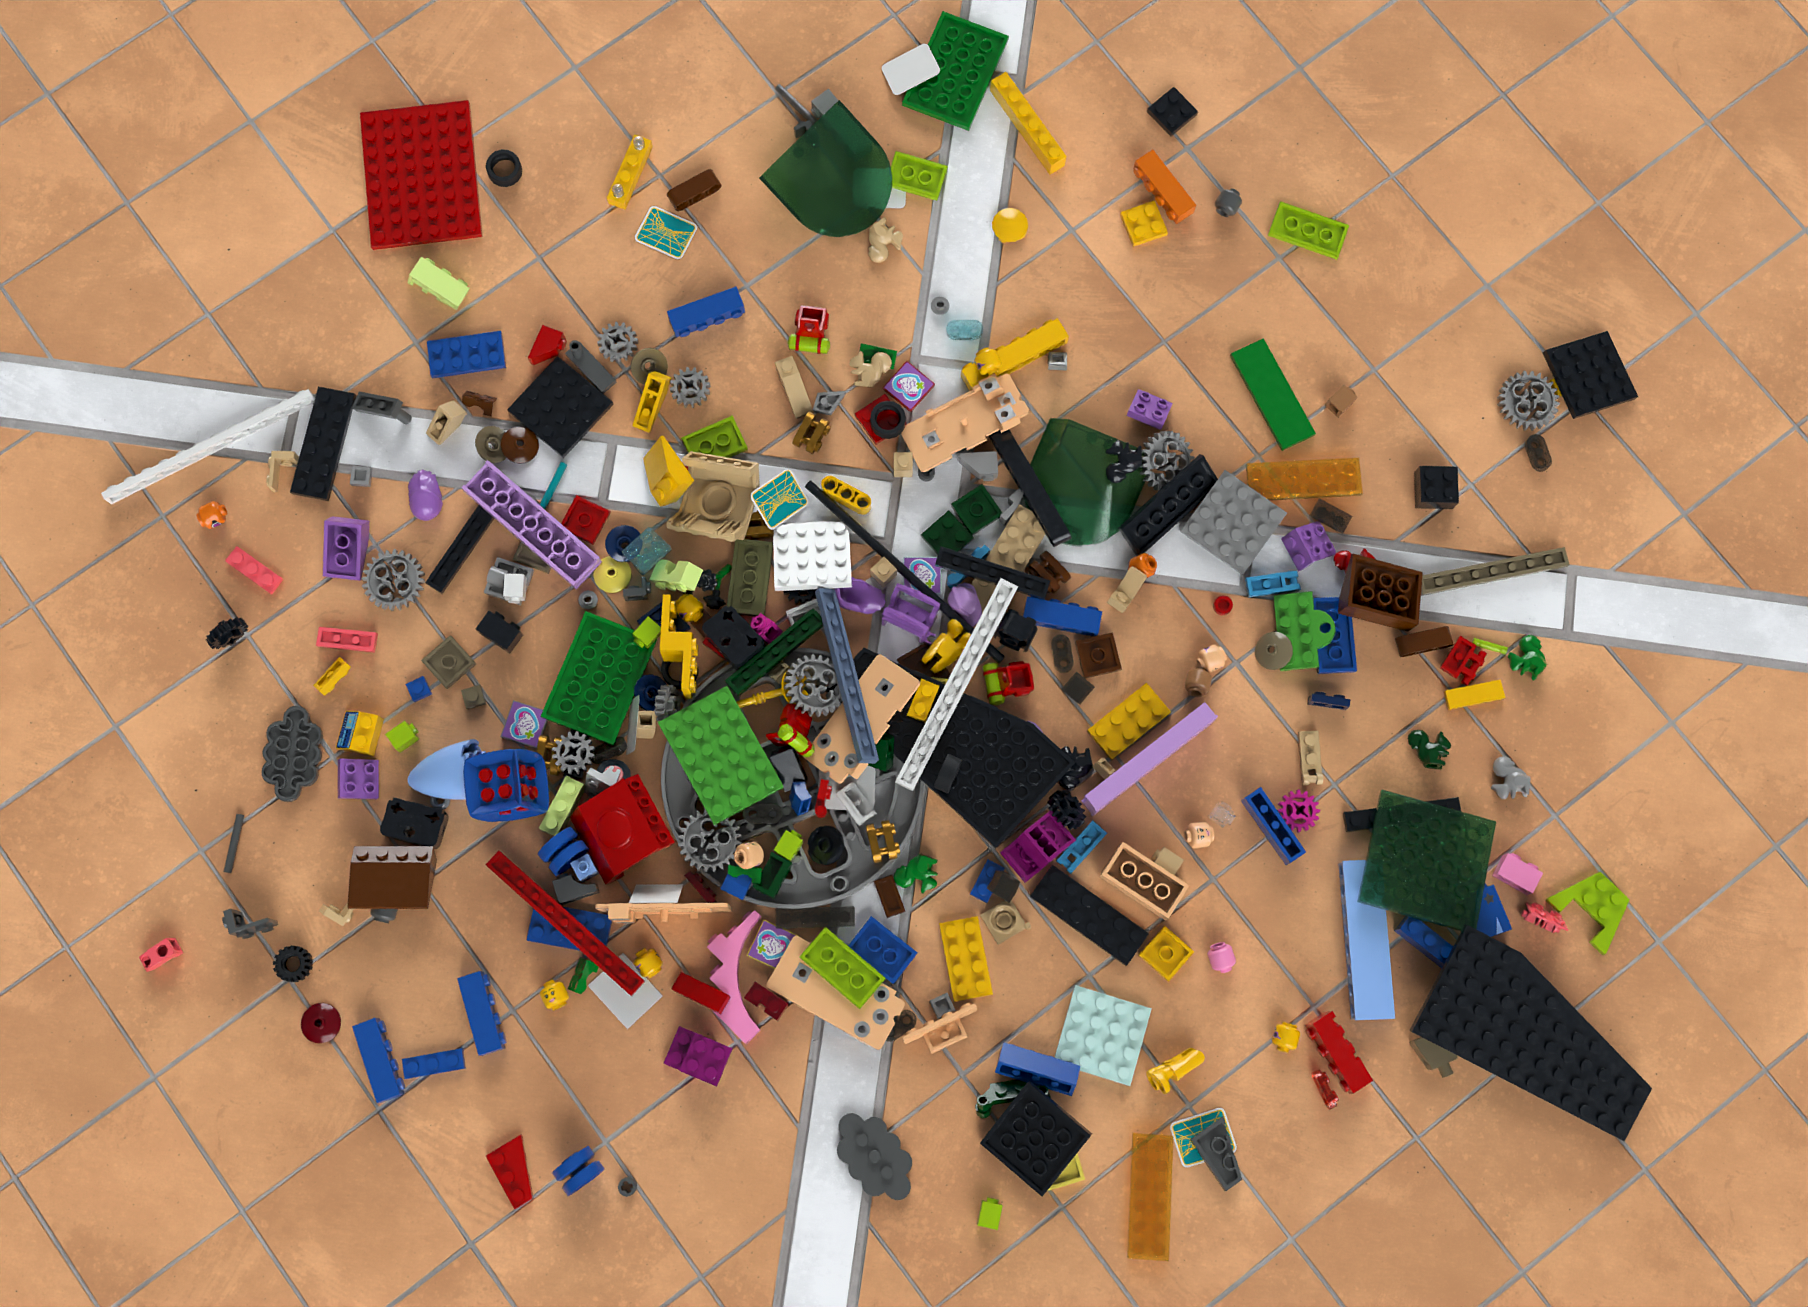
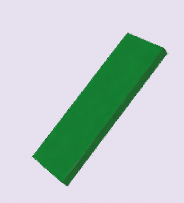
[1230,338,1316,451]

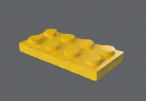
[1087,683,1171,761]
[939,916,993,1002]

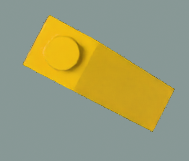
[632,371,672,433]

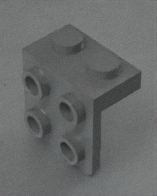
[222,909,278,939]

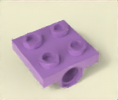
[1126,389,1173,430]
[338,758,379,800]

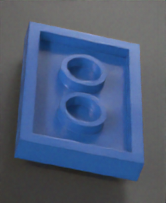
[848,916,918,985]

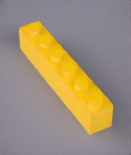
[990,72,1067,175]
[961,318,1069,391]

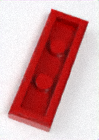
[671,972,731,1014]

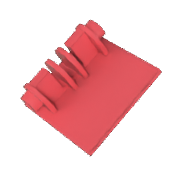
[1521,902,1568,933]

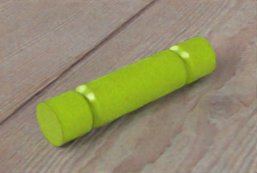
[1472,638,1508,655]

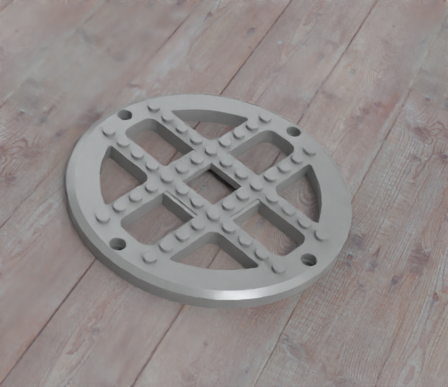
[661,648,924,910]

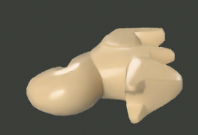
[868,217,903,263]
[849,351,892,387]

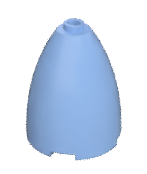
[407,739,486,800]

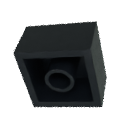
[1414,466,1459,509]

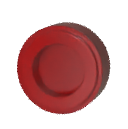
[1213,595,1233,615]

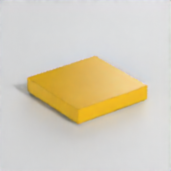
[1138,925,1194,982]

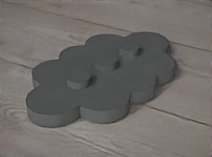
[261,706,323,802]
[837,1113,912,1200]

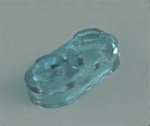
[946,320,983,340]

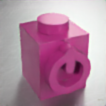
[750,613,783,645]

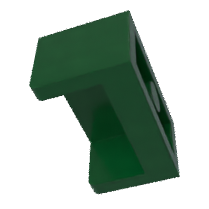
[752,852,793,899]

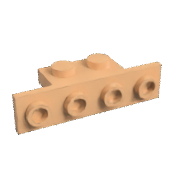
[902,1003,977,1054]

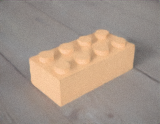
[1100,842,1190,921]

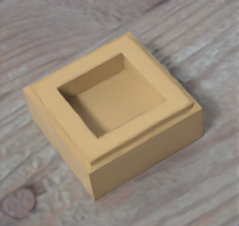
[1093,758,1116,779]

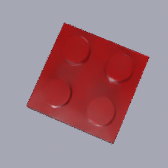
[854,394,906,445]

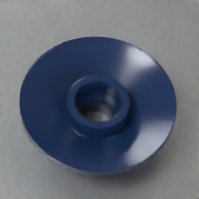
[605,525,643,562]
[634,674,667,711]

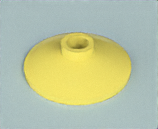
[593,556,632,593]

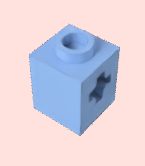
[570,854,599,883]

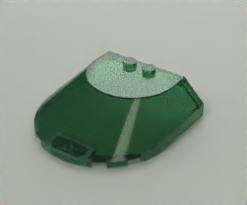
[759,100,892,237]
[1024,418,1151,547]

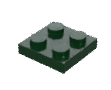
[951,484,1002,536]
[921,510,974,555]

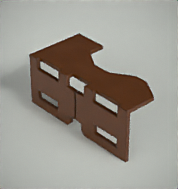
[462,391,497,417]

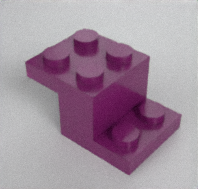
[1000,811,1076,883]
[663,1026,733,1087]

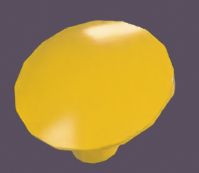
[992,208,1028,243]

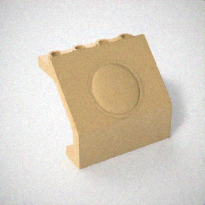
[667,451,760,542]

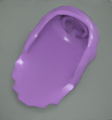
[408,469,443,521]
[834,577,886,614]

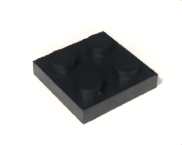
[1147,87,1198,136]

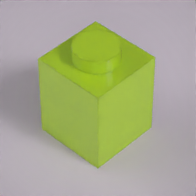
[633,617,661,649]
[385,721,419,753]
[774,830,804,862]
[977,1197,1003,1230]

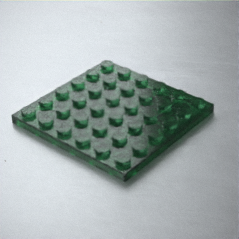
[1357,790,1496,931]

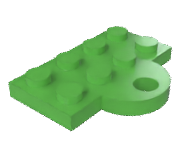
[1274,591,1336,671]

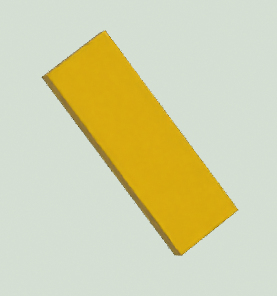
[1444,679,1506,710]

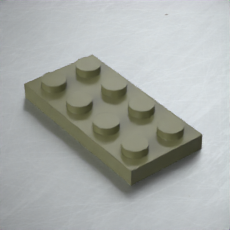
[727,539,773,616]

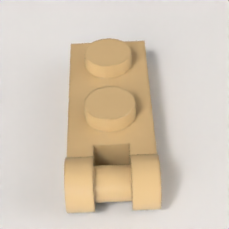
[1298,731,1323,785]

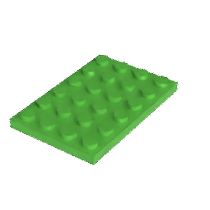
[658,686,784,825]

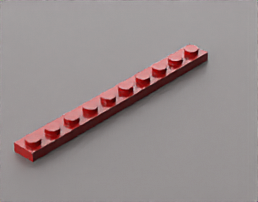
[485,850,645,996]

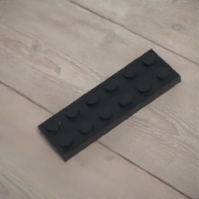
[290,386,356,501]
[1118,454,1218,556]
[1030,865,1149,966]

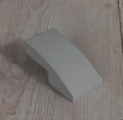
[999,488,1024,526]

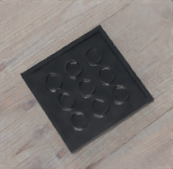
[1543,331,1638,419]
[507,356,614,458]
[980,1080,1092,1197]

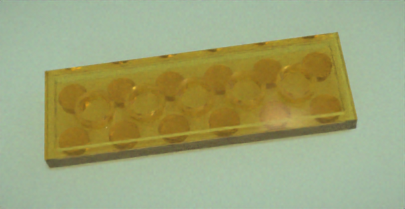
[1246,458,1363,500]
[1127,1133,1173,1261]

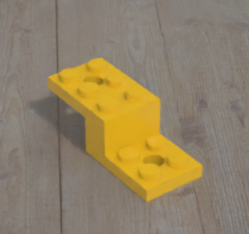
[660,594,699,699]

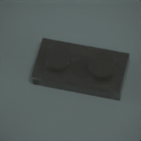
[1309,498,1353,534]

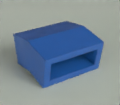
[789,781,812,816]
[720,874,752,900]

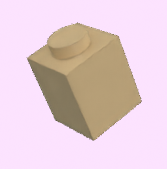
[894,452,913,477]
[870,557,897,588]
[636,711,656,739]
[1151,847,1184,875]

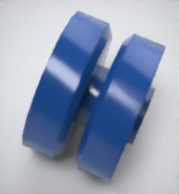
[538,827,589,876]
[552,1146,605,1196]

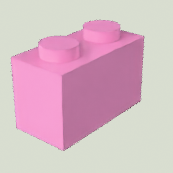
[1492,853,1543,895]

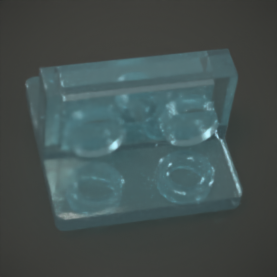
[622,527,672,576]

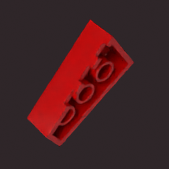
[1305,1011,1373,1094]

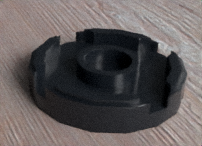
[807,826,844,865]

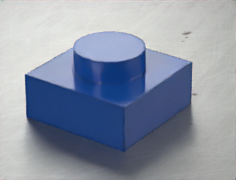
[406,676,432,702]

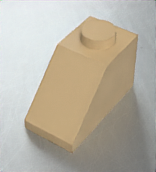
[426,400,467,445]

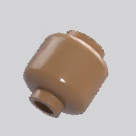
[1185,667,1212,697]

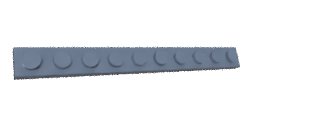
[815,588,879,764]

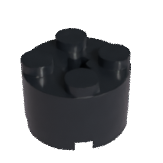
[993,609,1038,652]

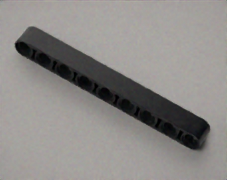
[988,429,1071,547]

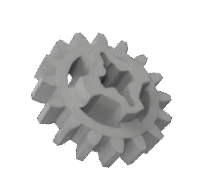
[597,322,638,363]
[670,367,711,408]
[654,685,681,721]
[552,731,595,774]

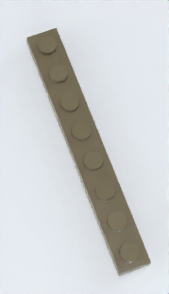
[1421,547,1570,596]

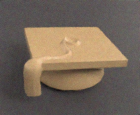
[980,898,1031,945]

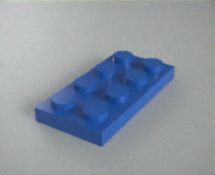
[427,331,506,378]
[1313,597,1357,674]
[527,907,612,951]

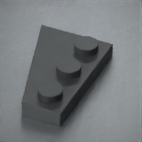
[1190,1116,1242,1191]

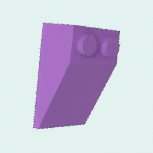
[323,516,369,581]

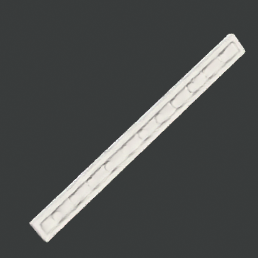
[101,389,315,504]
[895,578,1018,791]

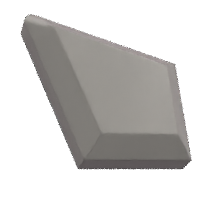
[813,391,846,416]

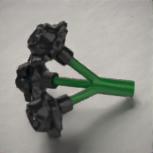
[682,564,732,610]

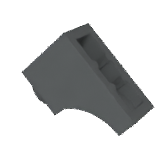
[552,873,600,905]

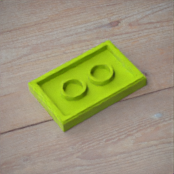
[885,151,948,201]
[681,415,748,458]

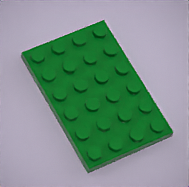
[902,11,1009,131]
[541,611,657,746]

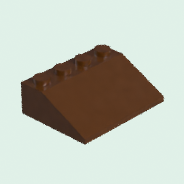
[1338,554,1423,632]
[347,846,437,909]

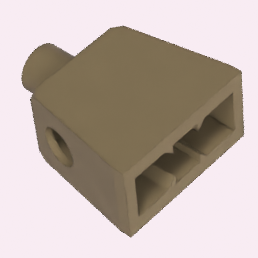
[1409,1037,1457,1078]

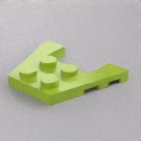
[1545,872,1630,955]

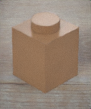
[1325,385,1357,418]

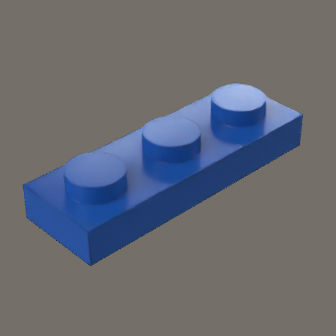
[402,1048,466,1079]

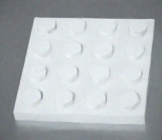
[773,521,852,591]

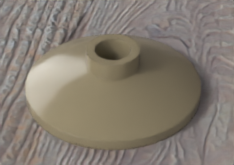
[631,348,668,385]
[475,426,506,463]
[1255,632,1293,670]

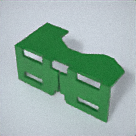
[728,865,763,884]
[568,958,599,994]

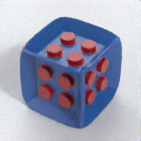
[463,749,549,822]

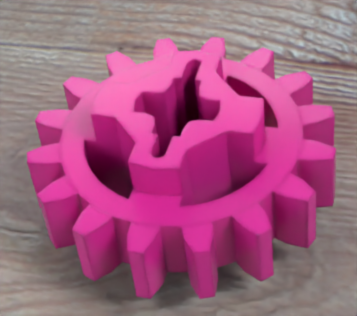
[1277,790,1320,833]

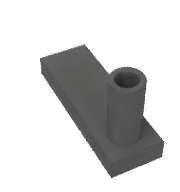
[565,340,617,394]
[352,392,412,425]

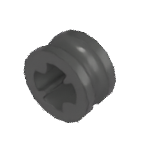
[918,468,935,482]
[618,1177,637,1197]

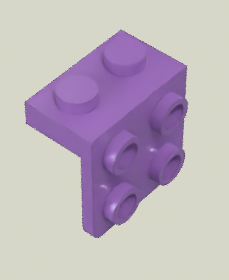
[1281,521,1336,572]

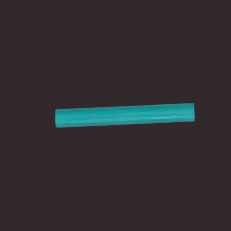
[539,462,567,510]

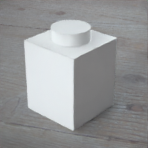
[503,574,527,604]

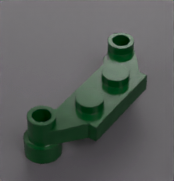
[975,1079,1051,1118]

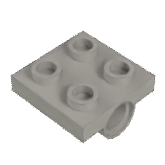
[484,557,534,606]

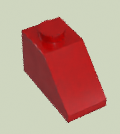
[528,325,567,365]

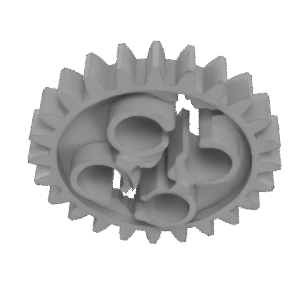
[1497,371,1560,431]
[1140,431,1195,490]
[361,549,425,611]
[784,654,842,717]
[678,809,742,873]

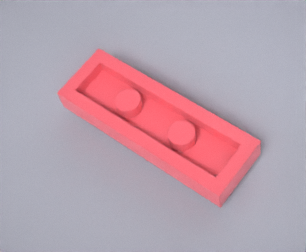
[225,546,283,595]
[316,627,378,653]

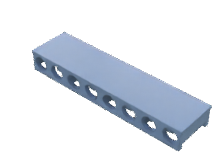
[1338,859,1395,1020]

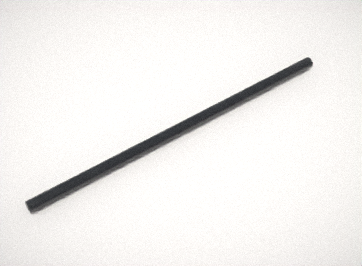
[805,480,1005,663]

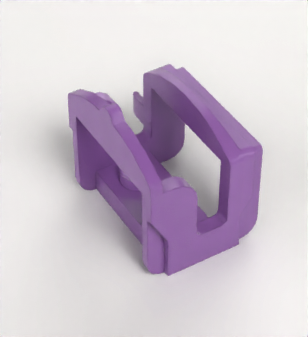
[882,583,940,646]

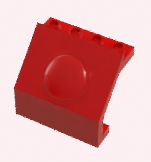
[570,774,675,885]

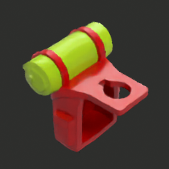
[787,306,830,354]
[982,661,1034,706]
[766,703,815,758]

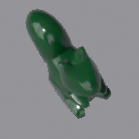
[1407,730,1451,770]

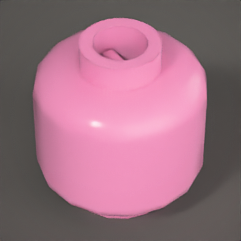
[1207,942,1236,973]

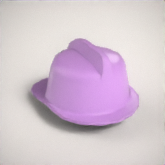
[948,583,982,627]

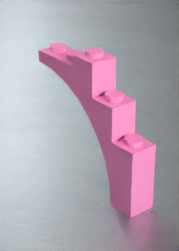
[707,910,761,1044]

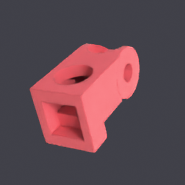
[139,938,183,972]

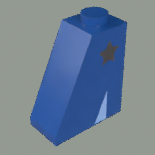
[1469,883,1512,937]

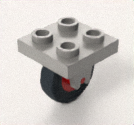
[584,759,631,798]

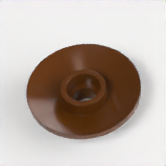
[501,427,539,464]

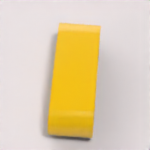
[821,476,871,515]

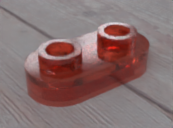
[1311,1069,1339,1110]

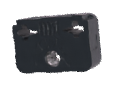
[702,606,766,670]
[380,798,449,849]

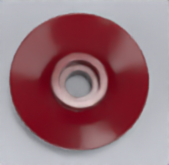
[301,1003,341,1043]

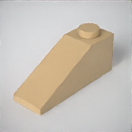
[775,356,813,419]

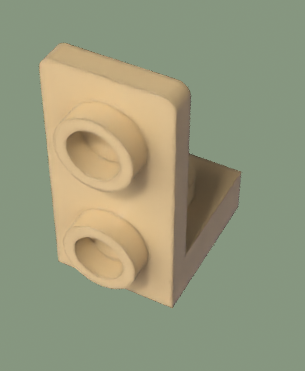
[266,451,299,492]
[1107,566,1147,613]
[319,902,354,926]

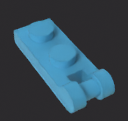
[947,545,990,589]
[1245,571,1301,598]
[1056,820,1107,874]

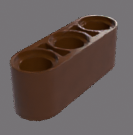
[667,169,722,211]
[1395,626,1454,657]

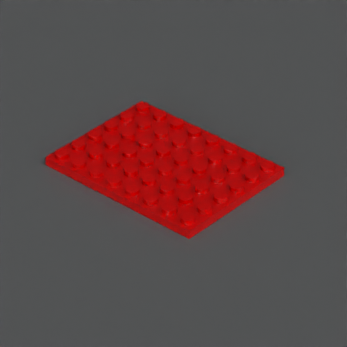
[360,100,483,250]

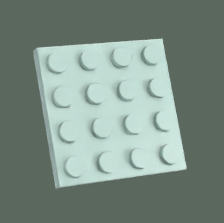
[1054,985,1152,1086]

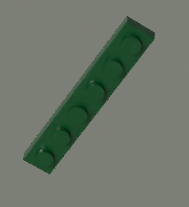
[725,608,823,696]

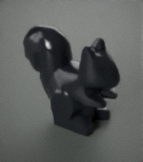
[1105,440,1142,483]
[1058,746,1093,790]

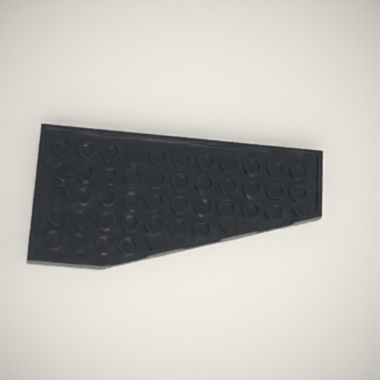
[825,648,1075,849]
[1410,924,1652,1141]

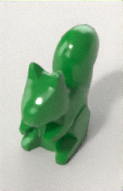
[1508,635,1548,681]
[894,854,938,894]

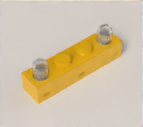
[607,134,653,210]

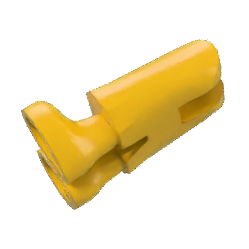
[922,619,971,673]
[1146,1048,1205,1094]

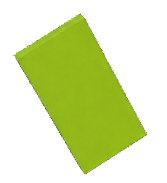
[1268,201,1349,260]
[799,927,886,1009]

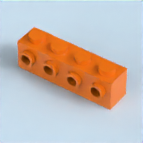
[1133,149,1196,224]

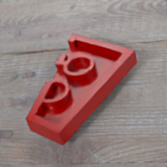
[486,1134,533,1210]

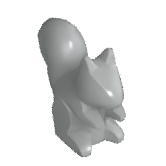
[1491,756,1531,800]

